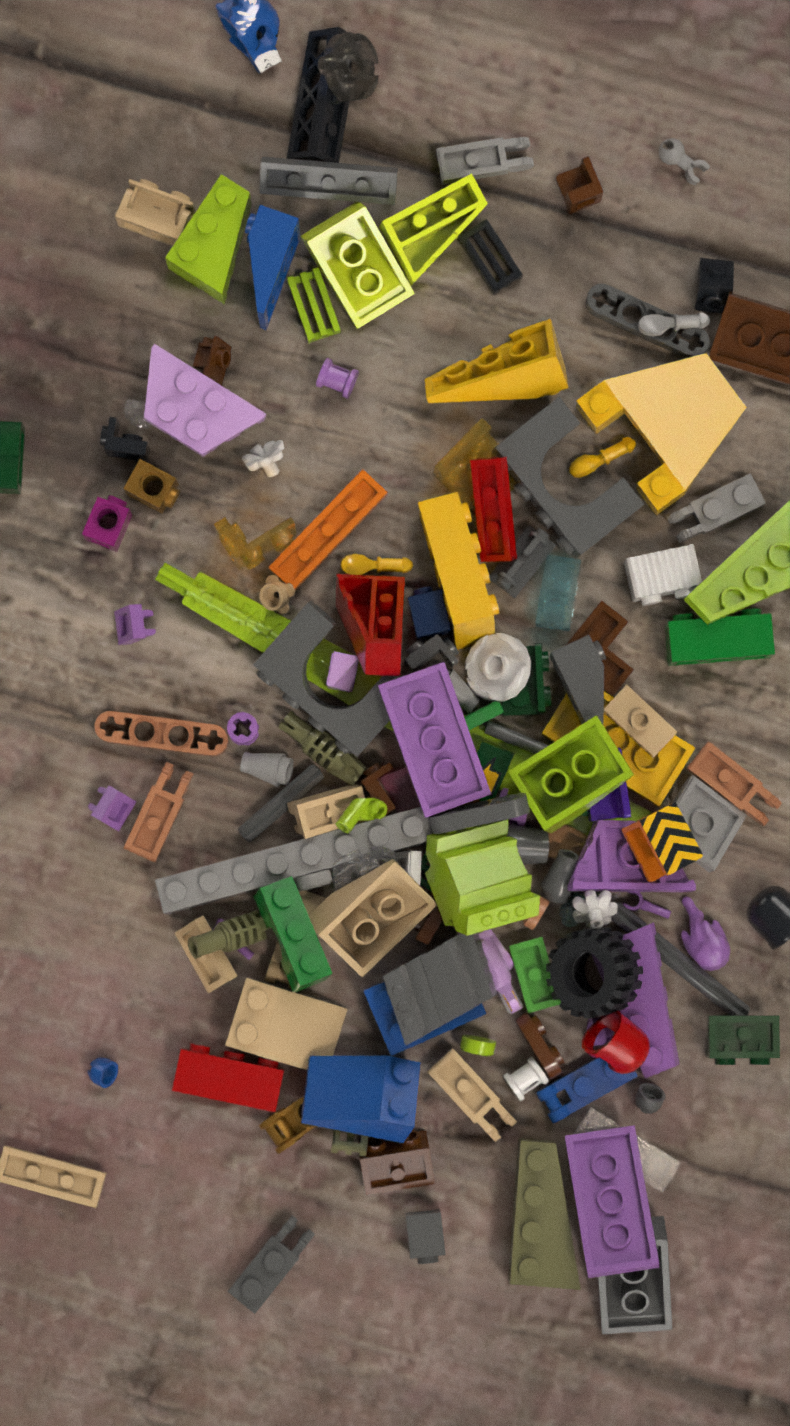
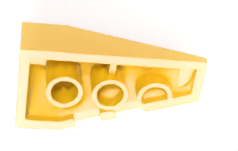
[425,319,569,403]

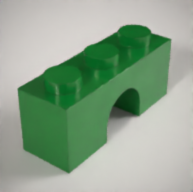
[254,876,333,993]

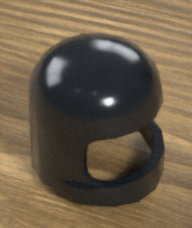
[746,886,790,950]

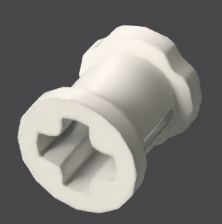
[503,1056,549,1102]

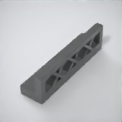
[260,157,398,205]

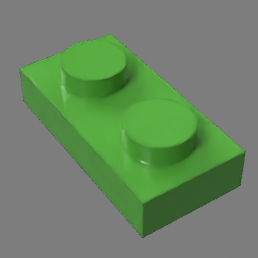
[508,937,561,1013]

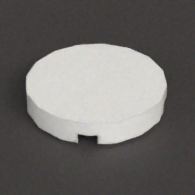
[465,633,531,702]

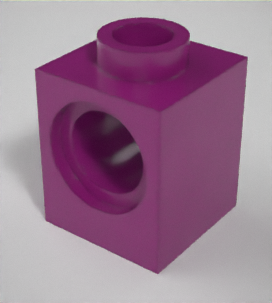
[82,495,132,552]

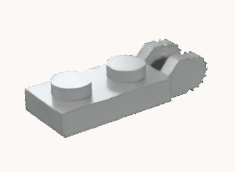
[436,137,534,185]
[666,473,766,543]

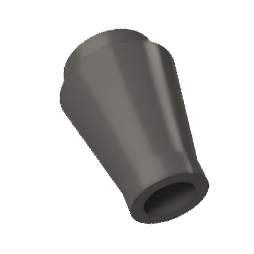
[540,849,579,904]

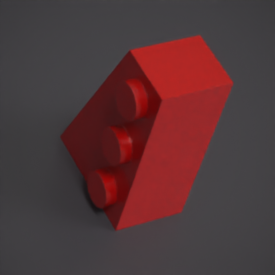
[336,574,405,676]

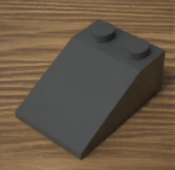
[598,1216,672,1334]

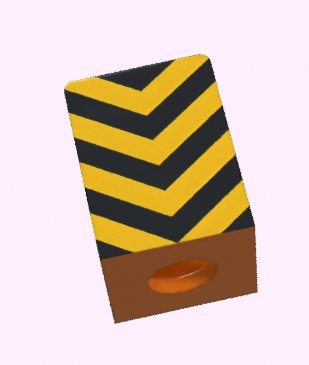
[621,802,703,882]

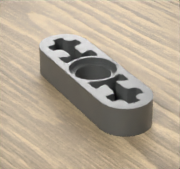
[428,793,530,834]

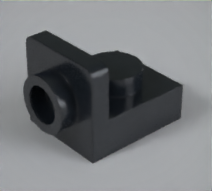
[100,416,150,463]

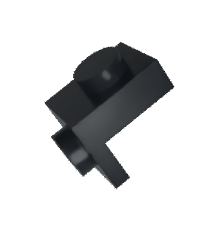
[695,258,734,313]

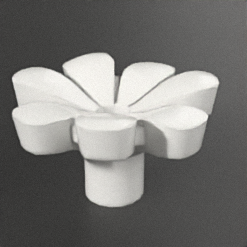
[242,440,284,477]
[572,890,618,929]

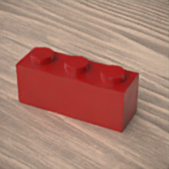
[172,1043,285,1112]

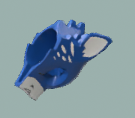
[215,0,281,74]

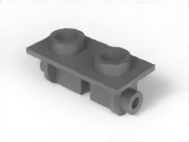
[489,524,556,599]

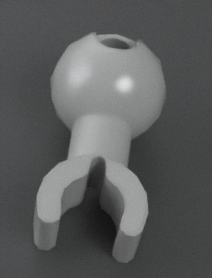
[659,138,710,185]

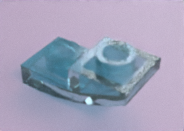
[535,555,581,631]

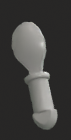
[637,313,710,337]

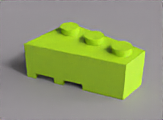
[165,174,252,305]

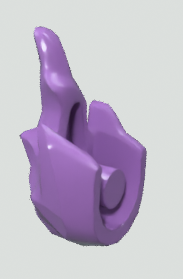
[681,897,730,971]

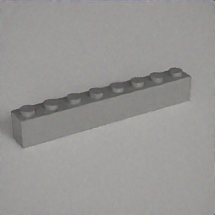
[155,807,433,915]

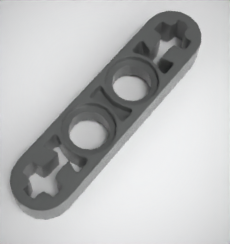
[585,284,710,358]

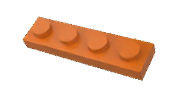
[268,469,388,591]

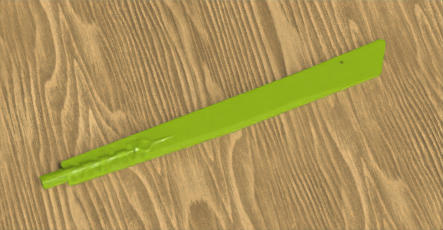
[155,562,651,836]

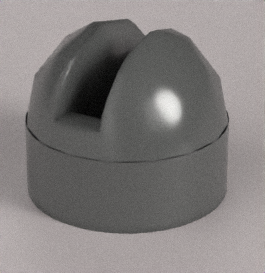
[635,1083,665,1114]

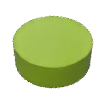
[460,1035,496,1056]

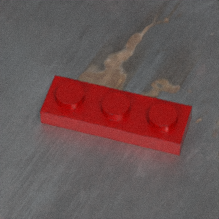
[470,456,517,562]

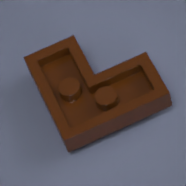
[565,601,634,696]

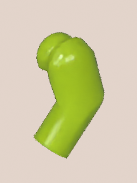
[336,798,387,834]

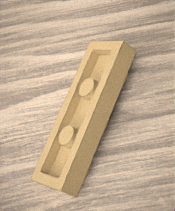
[0,1145,107,1208]

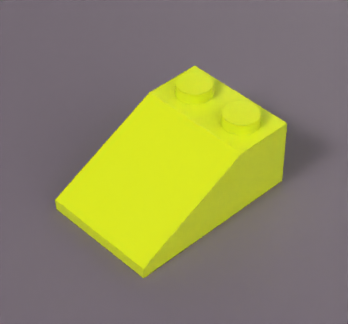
[300,202,415,329]

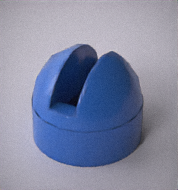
[88,1057,118,1088]

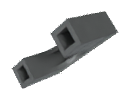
[491,397,644,558]
[253,600,399,757]

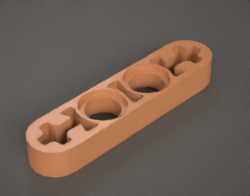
[94,711,229,757]

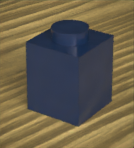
[407,586,451,641]

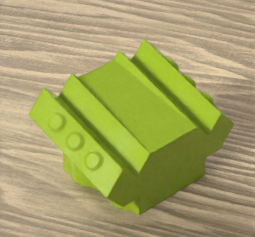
[425,819,540,936]

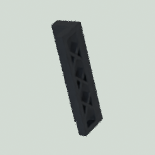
[287,27,361,163]

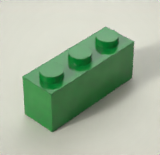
[664,609,775,666]

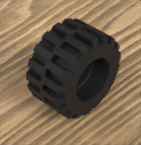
[546,927,643,1018]

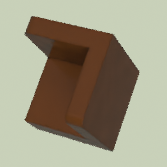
[556,156,604,214]

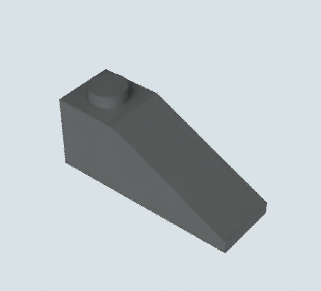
[549,635,606,724]

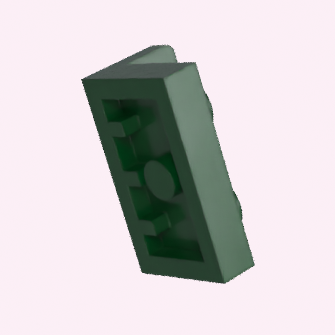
[501,643,551,717]
[706,1015,780,1065]

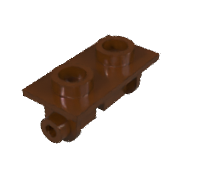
[193,336,232,386]

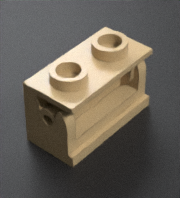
[115,179,195,246]

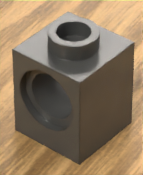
[405,1209,446,1264]

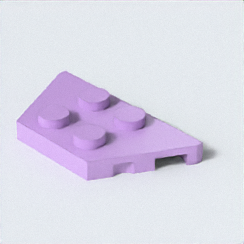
[144,344,266,457]

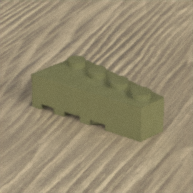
[508,1138,581,1290]

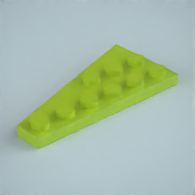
[684,500,790,625]

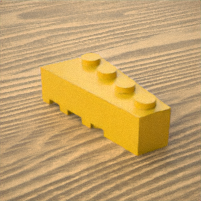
[418,492,499,650]

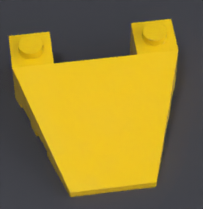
[576,353,747,516]

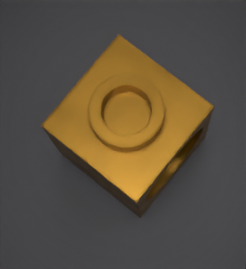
[123,459,180,514]

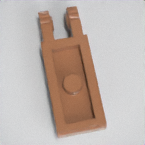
[686,741,782,826]
[124,762,193,863]

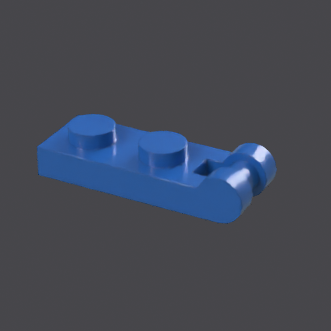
[536,1058,638,1124]

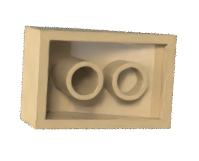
[309,859,437,977]
[225,978,347,1070]

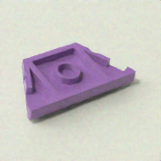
[567,820,696,892]

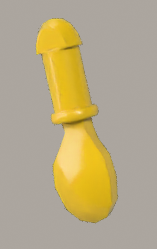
[569,437,636,478]
[340,553,413,575]

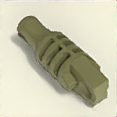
[278,711,367,785]
[188,910,272,959]

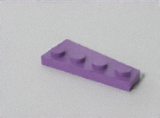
[591,922,680,1078]

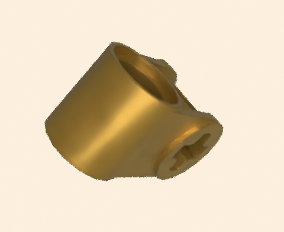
[258,1096,316,1154]

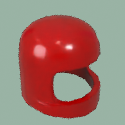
[581,1011,650,1074]

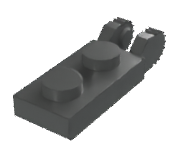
[228,1215,315,1314]

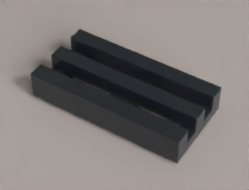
[458,219,523,295]

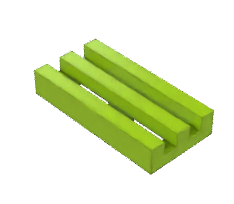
[287,267,341,343]

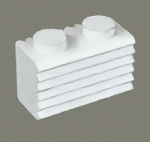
[624,544,702,606]

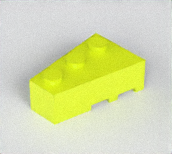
[379,173,488,286]

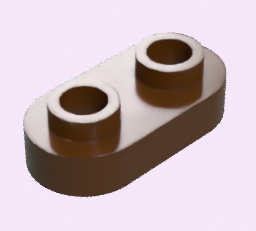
[514,1012,565,1080]

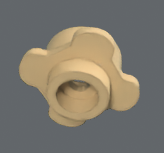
[259,575,295,615]

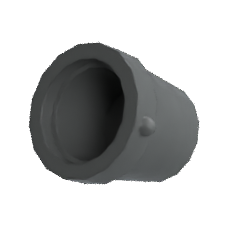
[508,823,549,865]

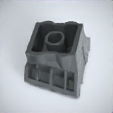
[383,933,497,1046]

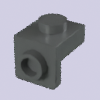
[404,634,459,673]

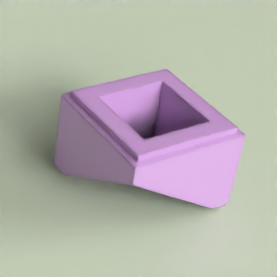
[326,651,359,692]

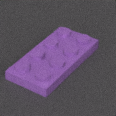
[377,662,491,818]
[565,1125,659,1278]

